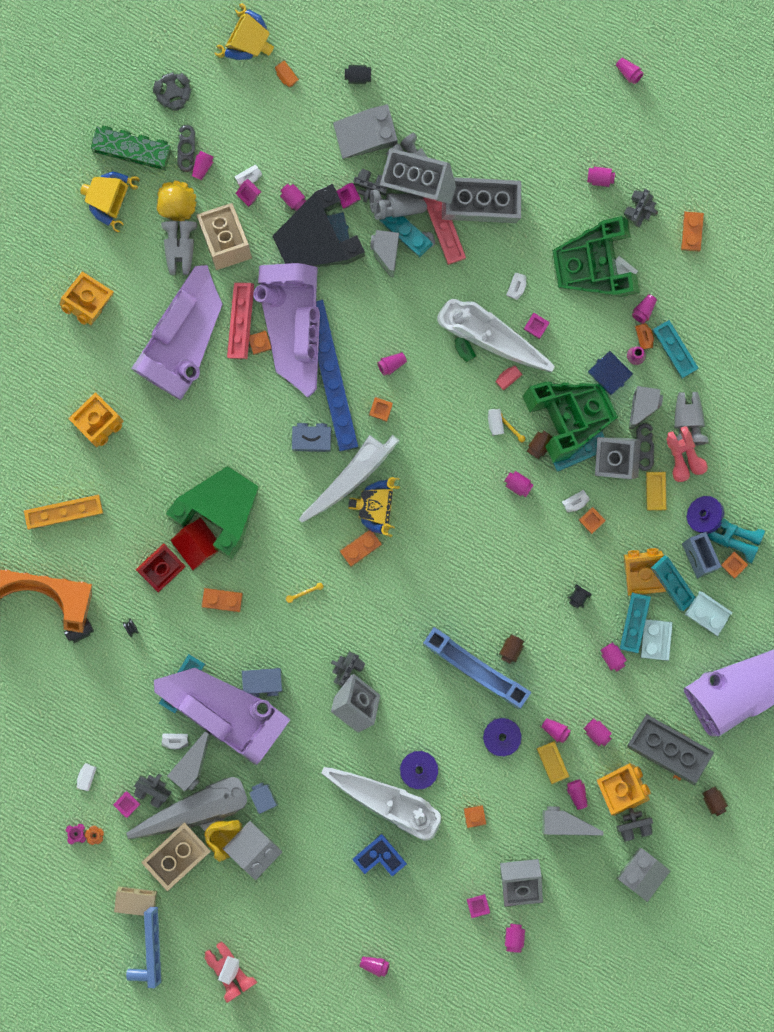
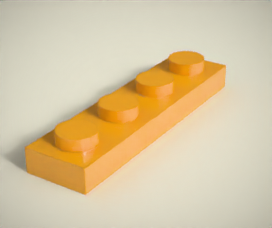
[24,495,103,530]

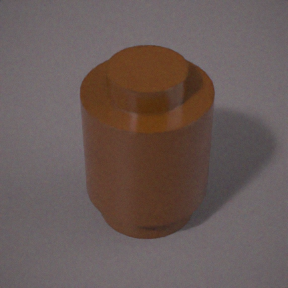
[527,430,553,460]
[499,634,525,664]
[702,786,728,816]

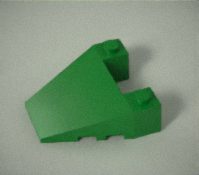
[552,216,640,297]
[522,382,618,463]
[166,466,259,560]

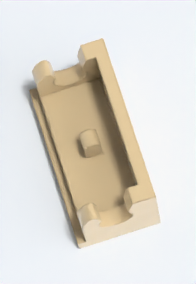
[114,887,157,916]

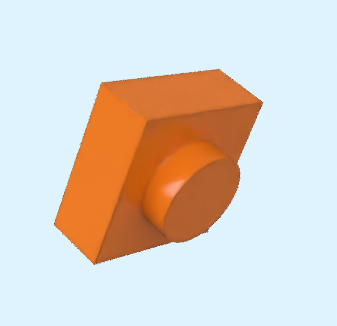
[249,331,272,355]
[369,397,393,422]
[578,507,606,534]
[721,551,748,579]
[464,805,486,828]

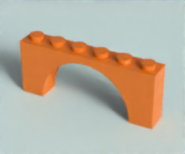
[0,570,92,633]

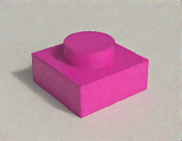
[235,179,261,207]
[336,183,361,209]
[523,313,550,340]
[113,791,141,818]
[466,894,490,918]

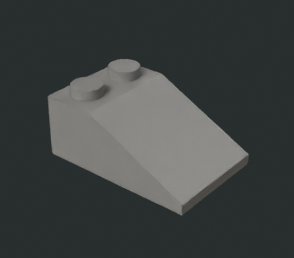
[333,104,397,159]
[167,731,211,791]
[542,806,603,835]

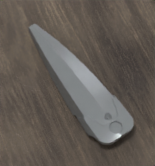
[126,777,247,839]

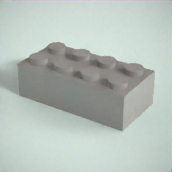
[442,177,521,223]

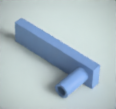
[126,907,161,988]

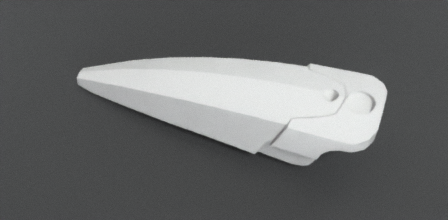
[437,299,555,373]
[299,435,400,522]
[321,767,441,841]

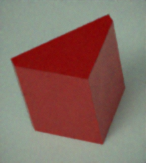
[170,518,218,571]
[136,543,186,593]

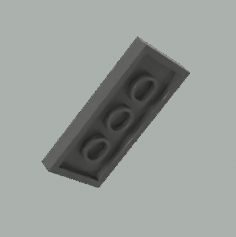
[627,714,714,786]

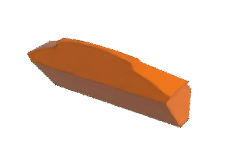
[275,60,299,87]
[635,323,654,350]

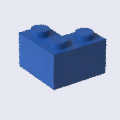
[352,834,407,876]

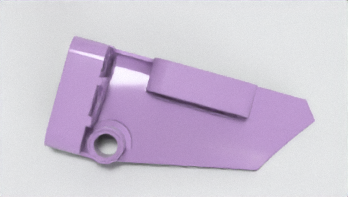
[254,263,320,397]
[131,265,222,400]
[684,650,774,736]
[154,668,290,765]

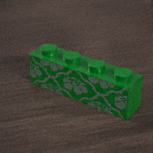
[91,126,171,171]

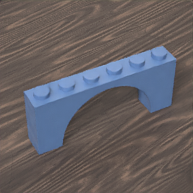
[423,627,531,709]

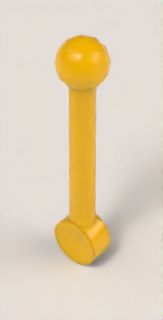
[501,413,525,443]
[286,583,324,603]

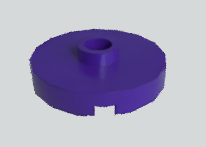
[687,496,725,534]
[483,718,522,757]
[400,751,438,789]

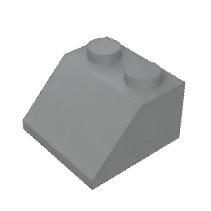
[370,230,399,277]
[629,386,663,429]
[595,437,641,479]
[331,674,380,733]
[223,821,282,880]
[616,847,670,902]
[500,859,543,907]

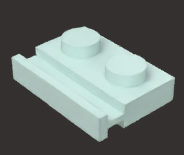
[685,591,733,636]
[640,619,673,661]

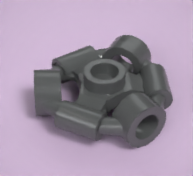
[153,72,192,111]

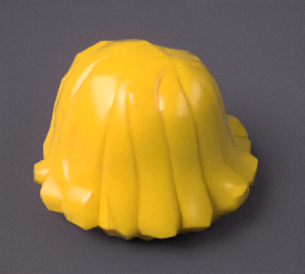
[157,180,197,222]
[204,820,243,862]

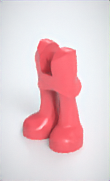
[666,426,708,482]
[205,942,258,1003]

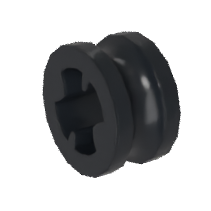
[123,618,139,637]

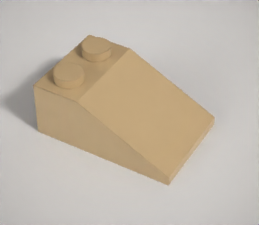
[197,203,252,270]
[141,823,211,891]

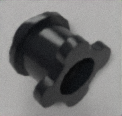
[567,584,592,609]

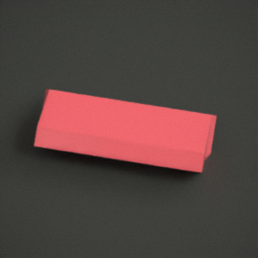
[495,365,522,390]

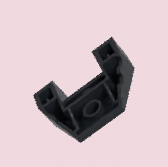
[272,184,365,267]

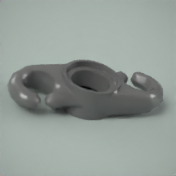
[177,125,195,172]
[636,423,654,471]

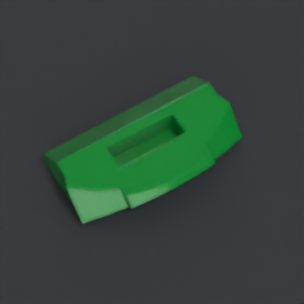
[454,337,477,363]

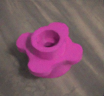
[66,824,86,844]

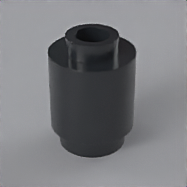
[345,65,371,84]
[64,618,94,643]

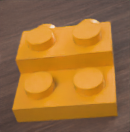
[60,271,114,325]
[68,392,124,448]
[624,548,666,596]
[597,763,651,816]

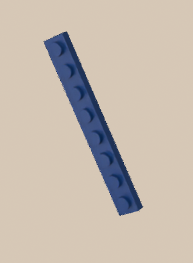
[316,300,358,452]

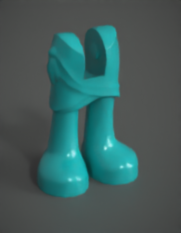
[707,518,765,564]

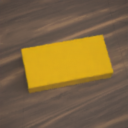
[646,472,666,511]
[536,741,569,784]

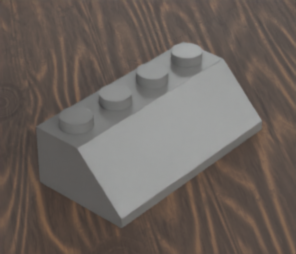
[380,148,456,205]

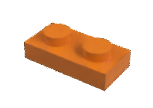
[681,211,704,252]
[340,530,382,567]
[202,588,243,612]

